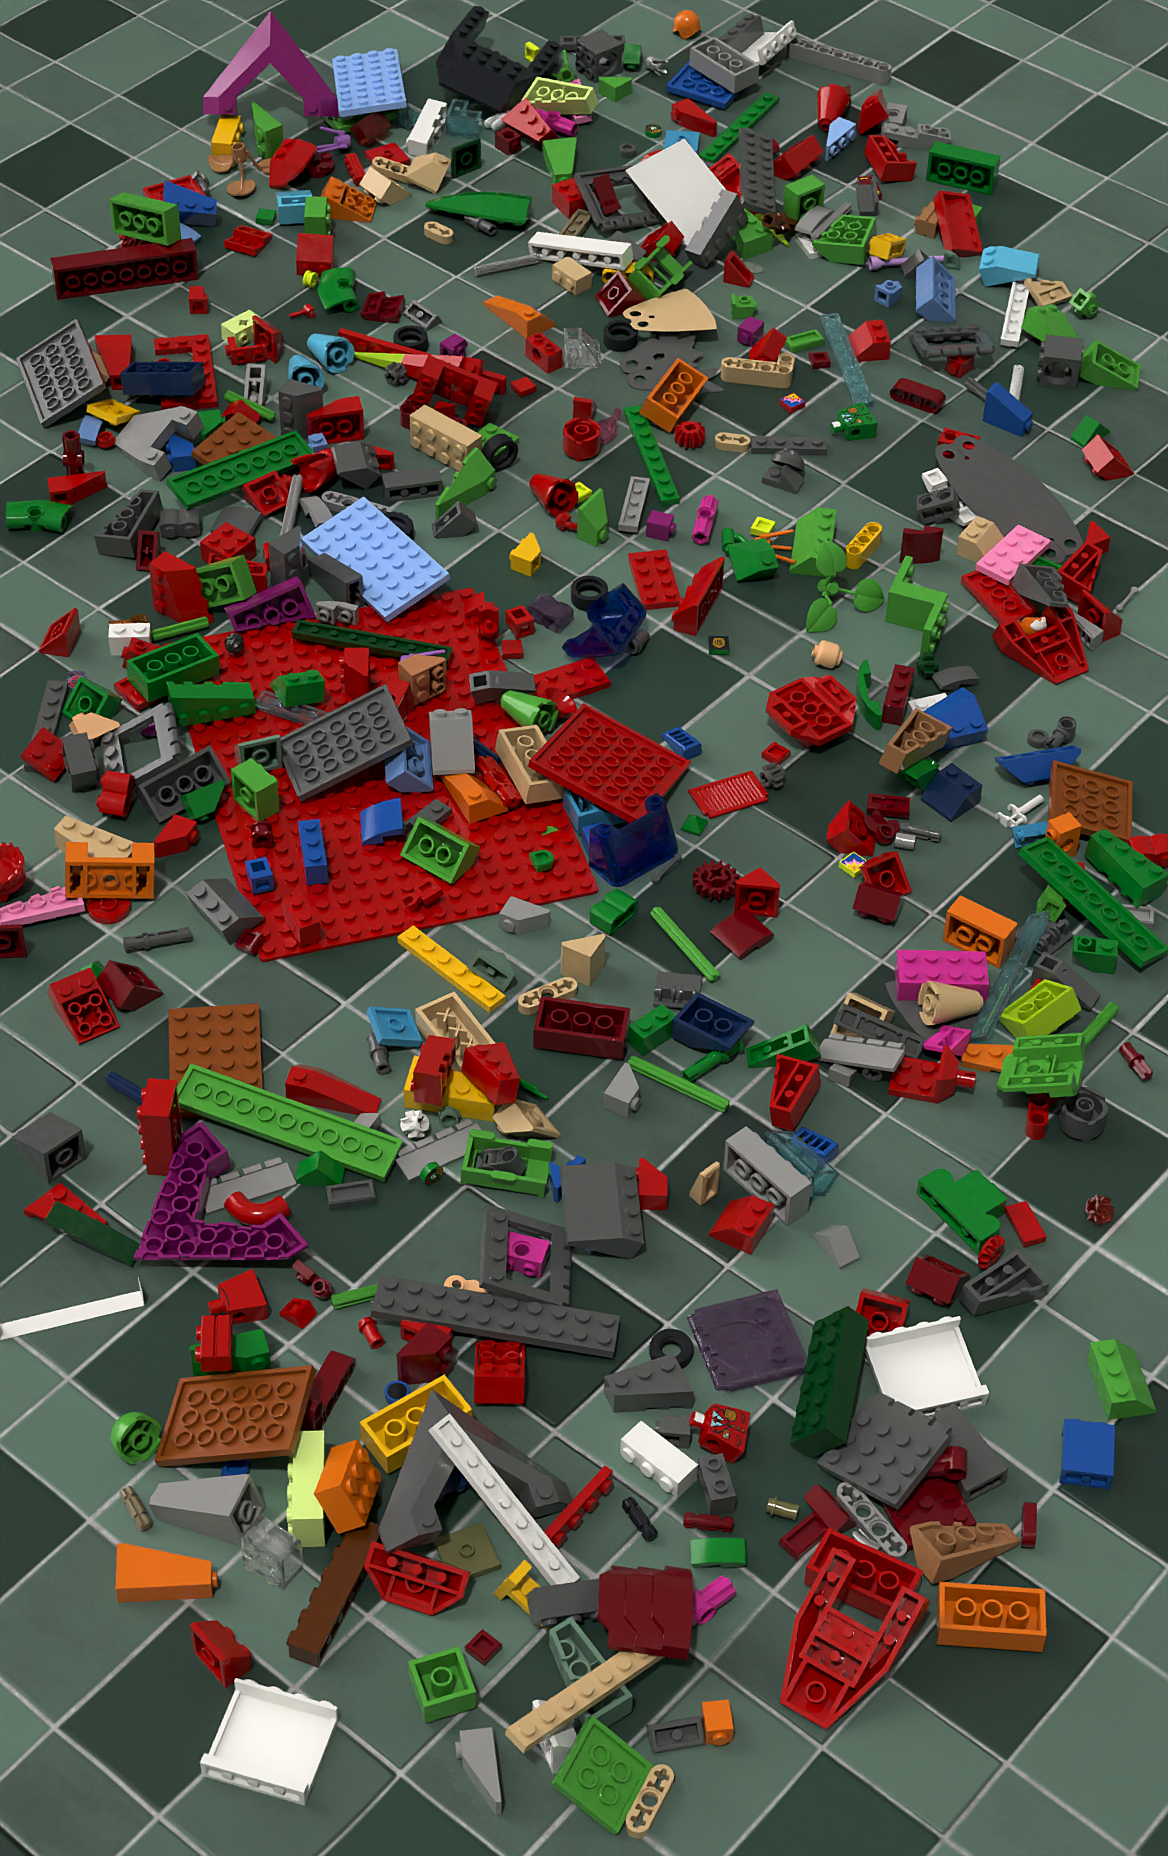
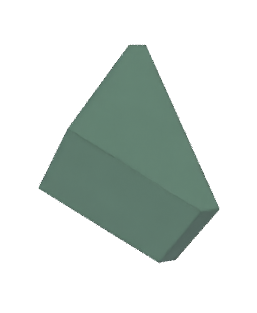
[467,950,515,992]

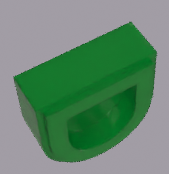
[529,850,554,873]

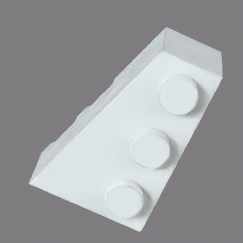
[406,99,447,156]

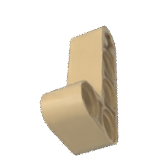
[721,352,795,388]

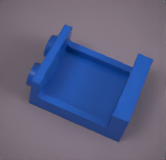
[1059,1419,1115,1490]

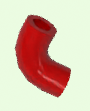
[224,1191,290,1226]

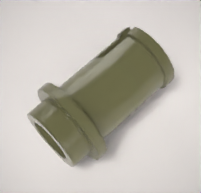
[766,1496,799,1521]

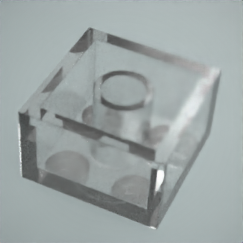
[240,1514,303,1591]

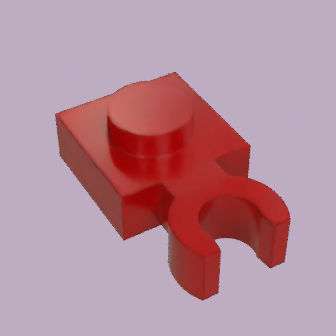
[402,876,444,911]

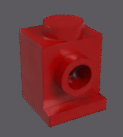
[189,286,208,314]
[505,605,534,639]

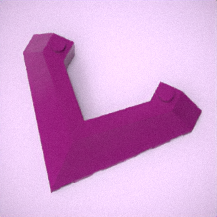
[203,11,338,117]
[133,1121,309,1260]

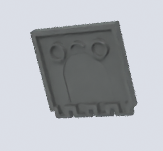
[817,1392,952,1510]

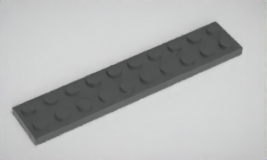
[371,1275,620,1358]

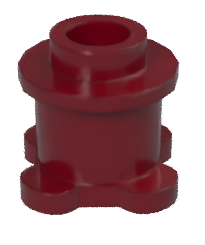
[251,821,273,848]

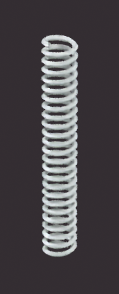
[1009,365,1024,400]

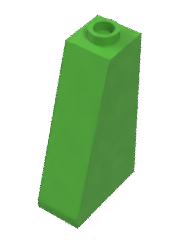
[543,137,577,184]

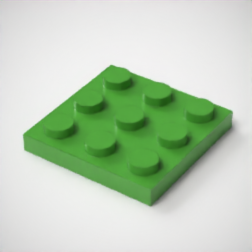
[551,1715,654,1835]

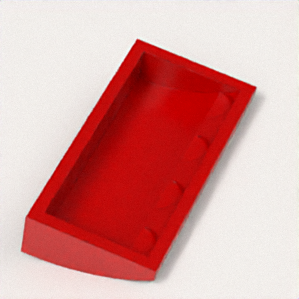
[933,190,983,257]

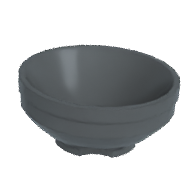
[771,448,805,472]

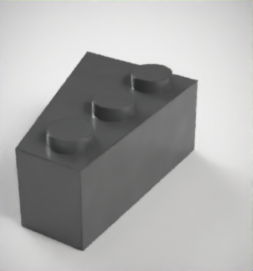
[958,1249,1050,1316]

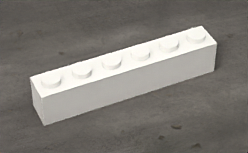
[528,232,634,270]

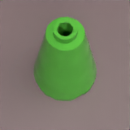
[500,690,558,736]

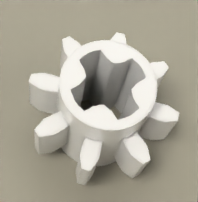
[400,1110,429,1139]

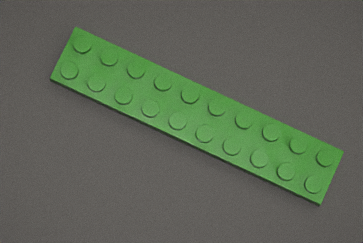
[177,1063,403,1182]

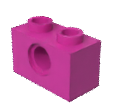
[506,1231,550,1278]

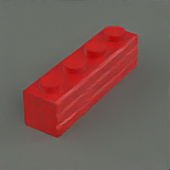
[344,153,365,187]

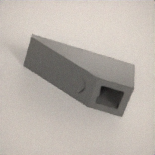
[469,670,536,704]
[1031,952,1101,1010]

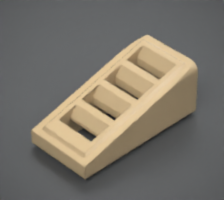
[690,1161,720,1206]

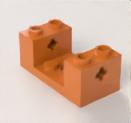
[65,842,154,899]

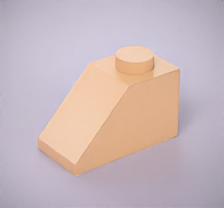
[69,712,120,741]

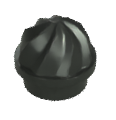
[224,633,245,654]

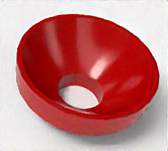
[542,687,577,719]

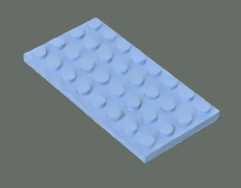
[332,48,407,117]
[302,497,451,622]

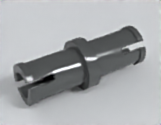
[464,215,497,235]
[367,1032,390,1074]

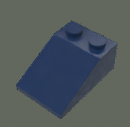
[672,992,754,1051]

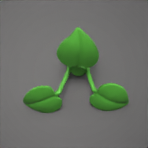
[806,540,884,632]

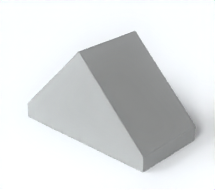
[812,1224,860,1270]

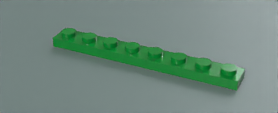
[699,92,779,163]
[623,405,680,507]

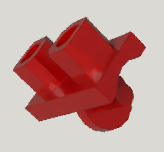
[478,602,499,638]

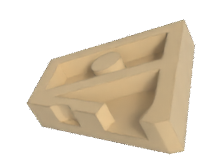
[1024,278,1072,306]

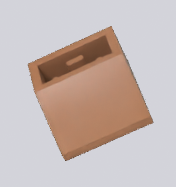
[398,654,447,706]

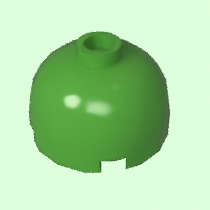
[110,1411,162,1464]

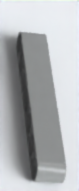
[786,37,892,85]

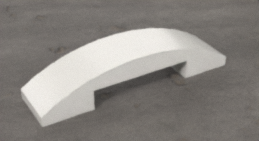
[922,468,976,526]

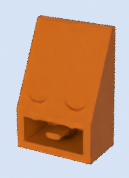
[320,176,377,223]

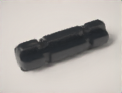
[622,1497,658,1542]

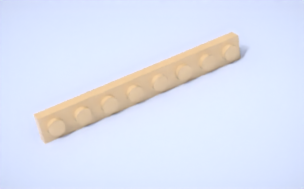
[505,1651,664,1754]

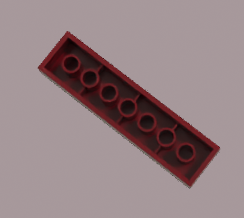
[50,238,199,300]

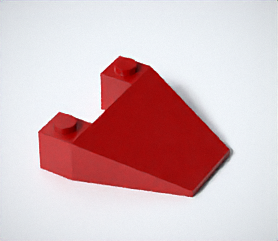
[992,605,1089,685]

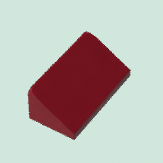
[804,1484,856,1532]

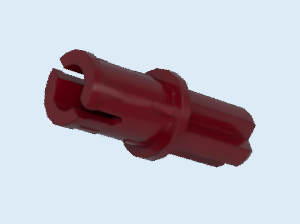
[1119,1042,1153,1081]

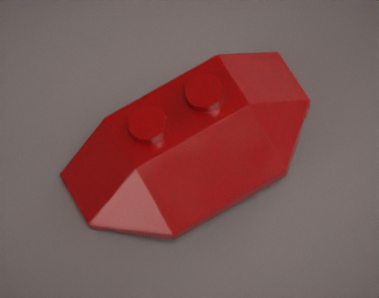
[269,139,318,188]
[364,1541,471,1616]

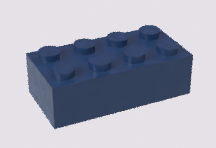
[120,362,206,397]

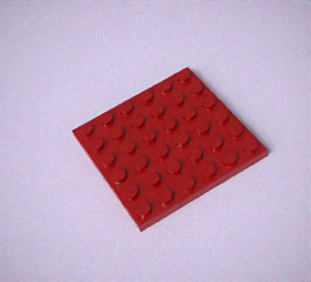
[527,703,691,827]

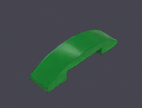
[856,660,882,730]

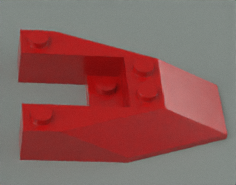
[780,1547,930,1730]

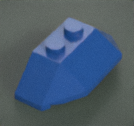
[995,745,1081,785]

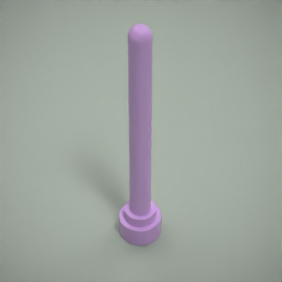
[868,255,944,271]

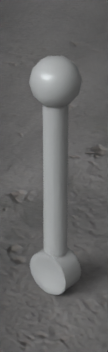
[1116,587,1139,612]

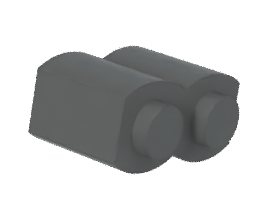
[160,508,200,538]

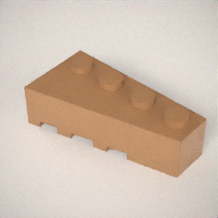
[878,708,952,774]

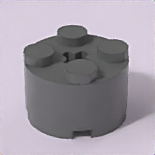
[1058,1087,1108,1142]

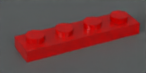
[544,1465,614,1547]

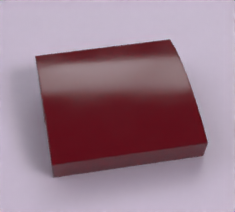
[361,291,406,323]
[899,526,944,564]
[710,908,774,961]

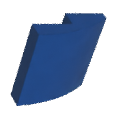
[360,798,404,846]

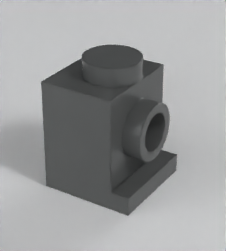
[655,1413,691,1449]

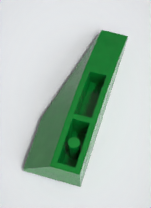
[425,191,532,226]

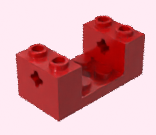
[411,355,498,428]

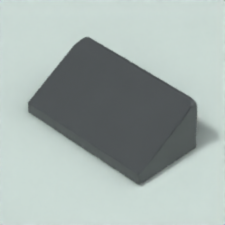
[403,300,442,331]
[646,1716,705,1753]

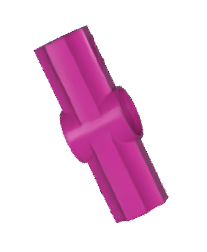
[536,108,578,137]
[692,495,719,545]
[692,1575,736,1627]

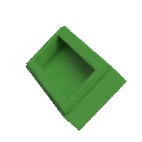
[785,329,825,353]

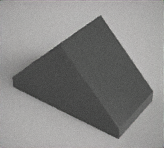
[900,249,929,279]

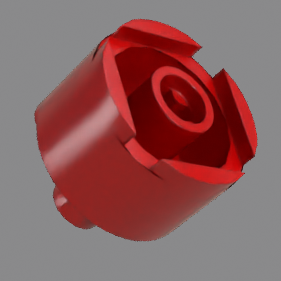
[563,418,601,462]

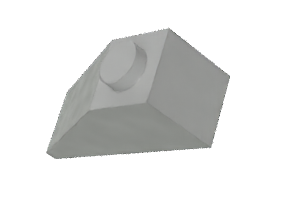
[244,364,268,406]
[455,1727,502,1816]

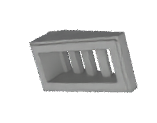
[1073,612,1104,652]

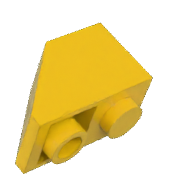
[509,532,541,577]

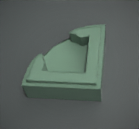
[943,249,961,270]

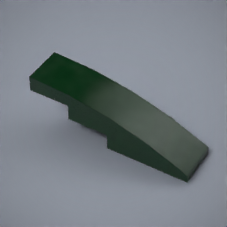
[44,1201,140,1268]

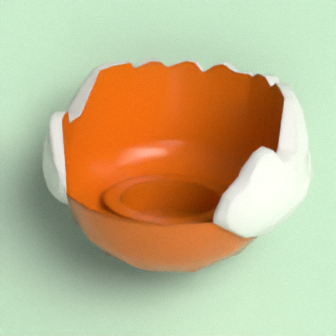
[1017,617,1047,636]

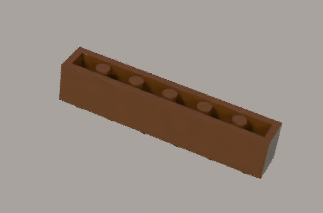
[286,1521,383,1668]

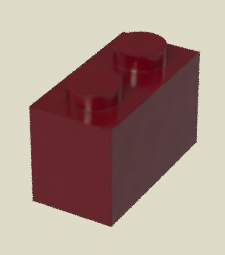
[852,882,904,923]

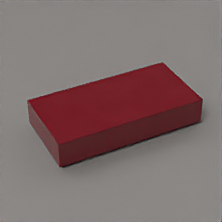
[778,1511,829,1561]

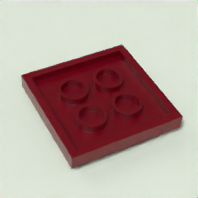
[879,1476,977,1552]

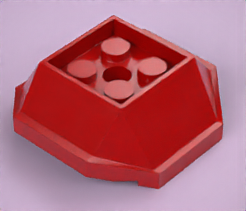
[766,675,857,748]

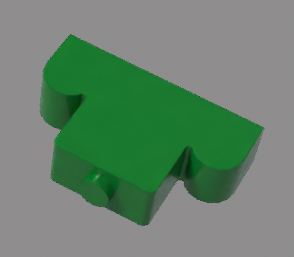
[916,1169,1007,1255]

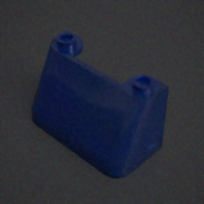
[561,583,647,658]
[589,793,678,887]

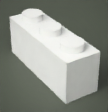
[620,1421,698,1497]

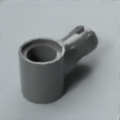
[1044,716,1077,749]

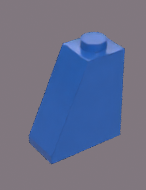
[983,382,1033,437]

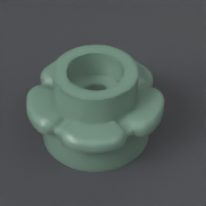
[438,1106,461,1128]

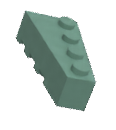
[549,1617,633,1727]

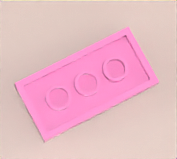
[975,525,1051,586]

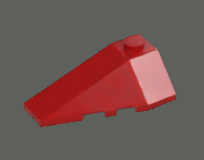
[857,89,889,134]
[285,1064,381,1115]

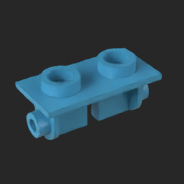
[1012,821,1048,848]

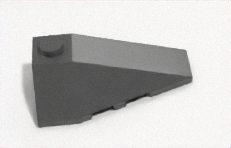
[1012,564,1068,608]

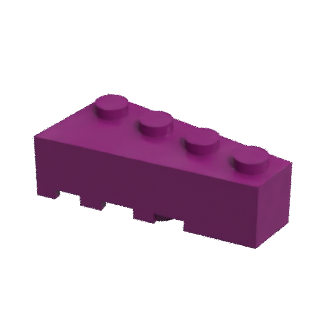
[224,576,316,632]

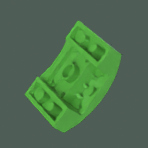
[996,1033,1086,1097]

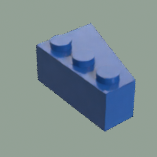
[163,180,217,227]

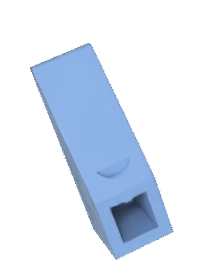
[825,117,856,161]

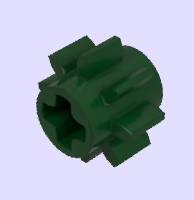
[916,652,939,678]

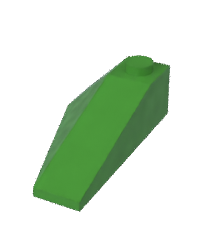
[435,447,496,519]

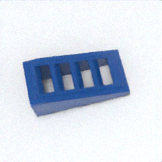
[661,727,701,760]
[787,1126,839,1167]

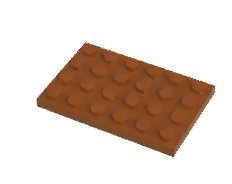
[168,1003,263,1118]
[154,1365,316,1467]

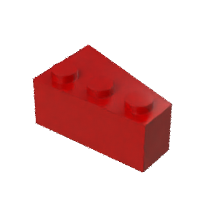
[864,135,917,182]
[1057,540,1103,604]
[461,1042,520,1105]
[769,1054,821,1131]

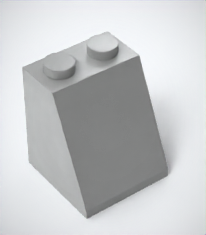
[429,708,475,775]

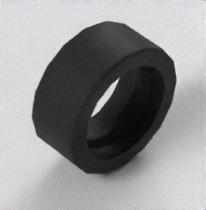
[603,320,638,352]
[393,325,428,352]
[481,434,518,471]
[571,576,608,611]

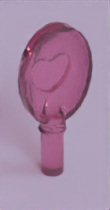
[597,408,622,443]

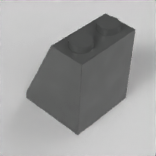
[12,1112,86,1184]

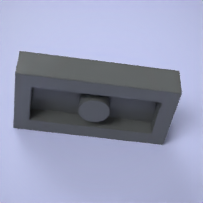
[856,176,879,216]

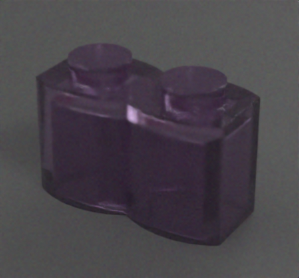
[527,593,574,633]

